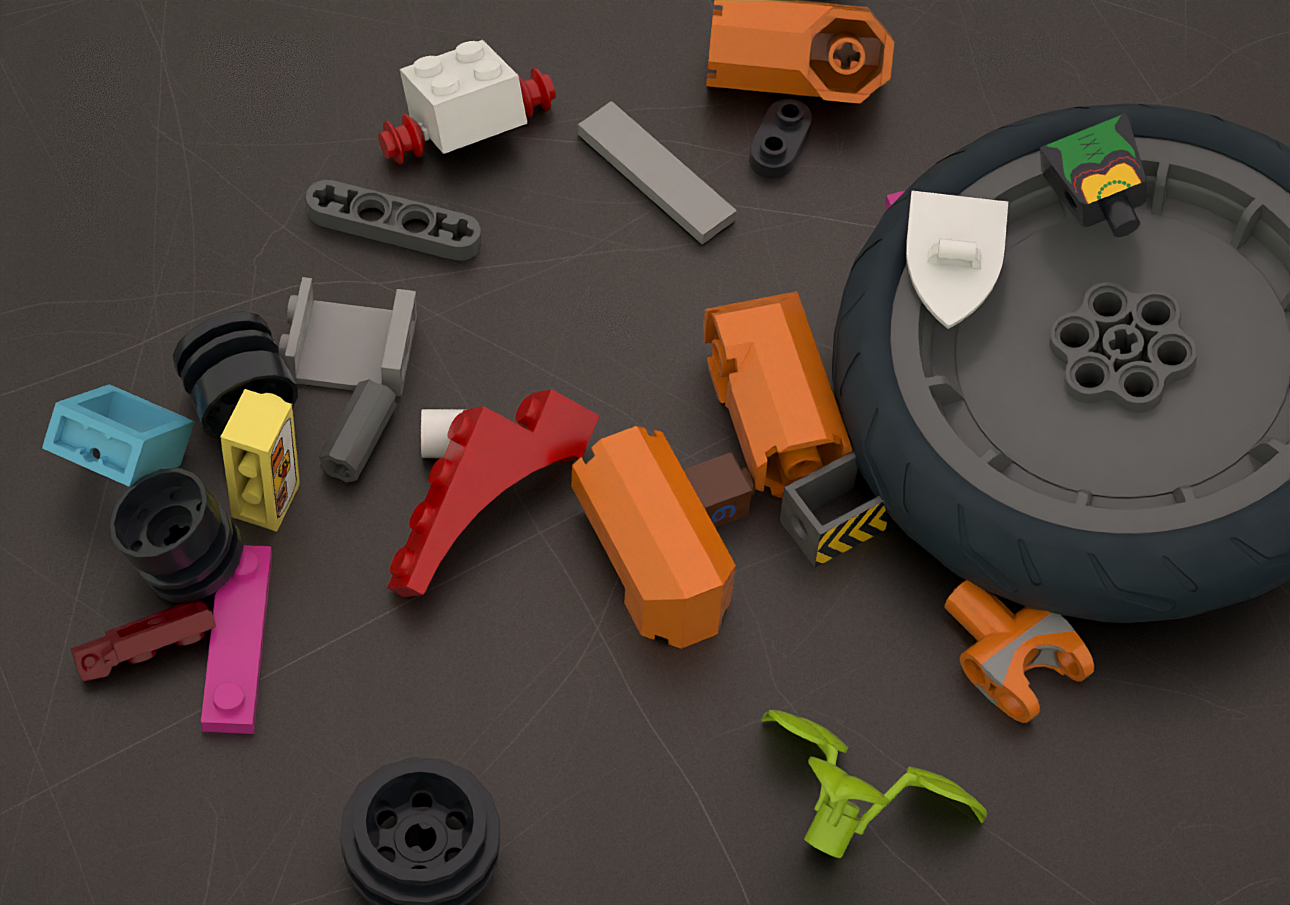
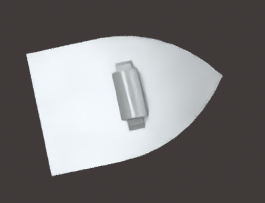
[906,191,1008,329]

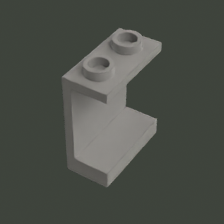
[279,277,417,397]

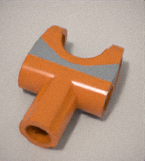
[945,580,1094,723]

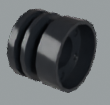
[172,311,298,440]
[109,468,244,603]

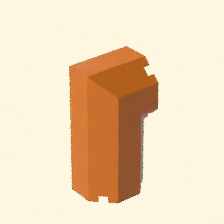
[706,0,895,104]
[703,291,853,498]
[571,426,736,649]

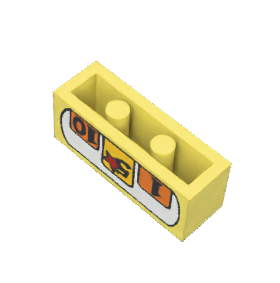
[220,389,300,532]

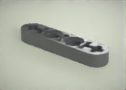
[306,180,481,261]

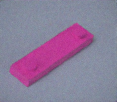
[201,545,272,734]

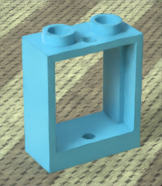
[42,384,195,487]

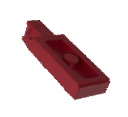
[71,600,216,681]

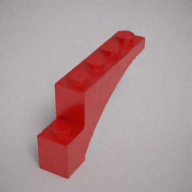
[387,389,599,597]

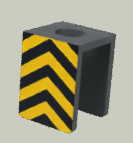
[779,451,889,568]

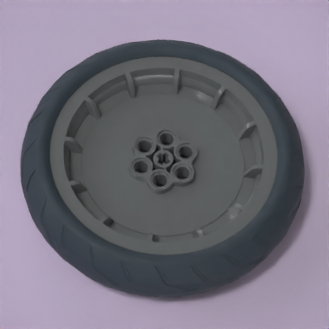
[832,103,1290,623]

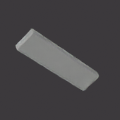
[578,101,737,245]

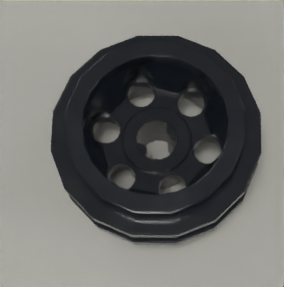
[340,757,500,905]

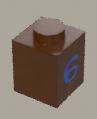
[683,452,755,528]

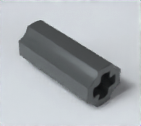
[318,379,397,483]

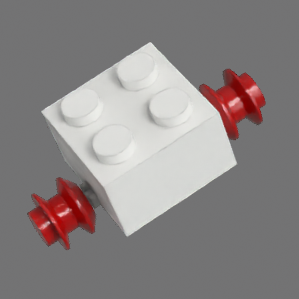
[378,40,556,165]

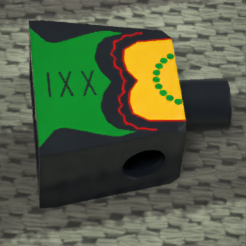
[1040,113,1147,237]

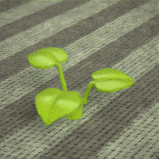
[761,709,987,858]

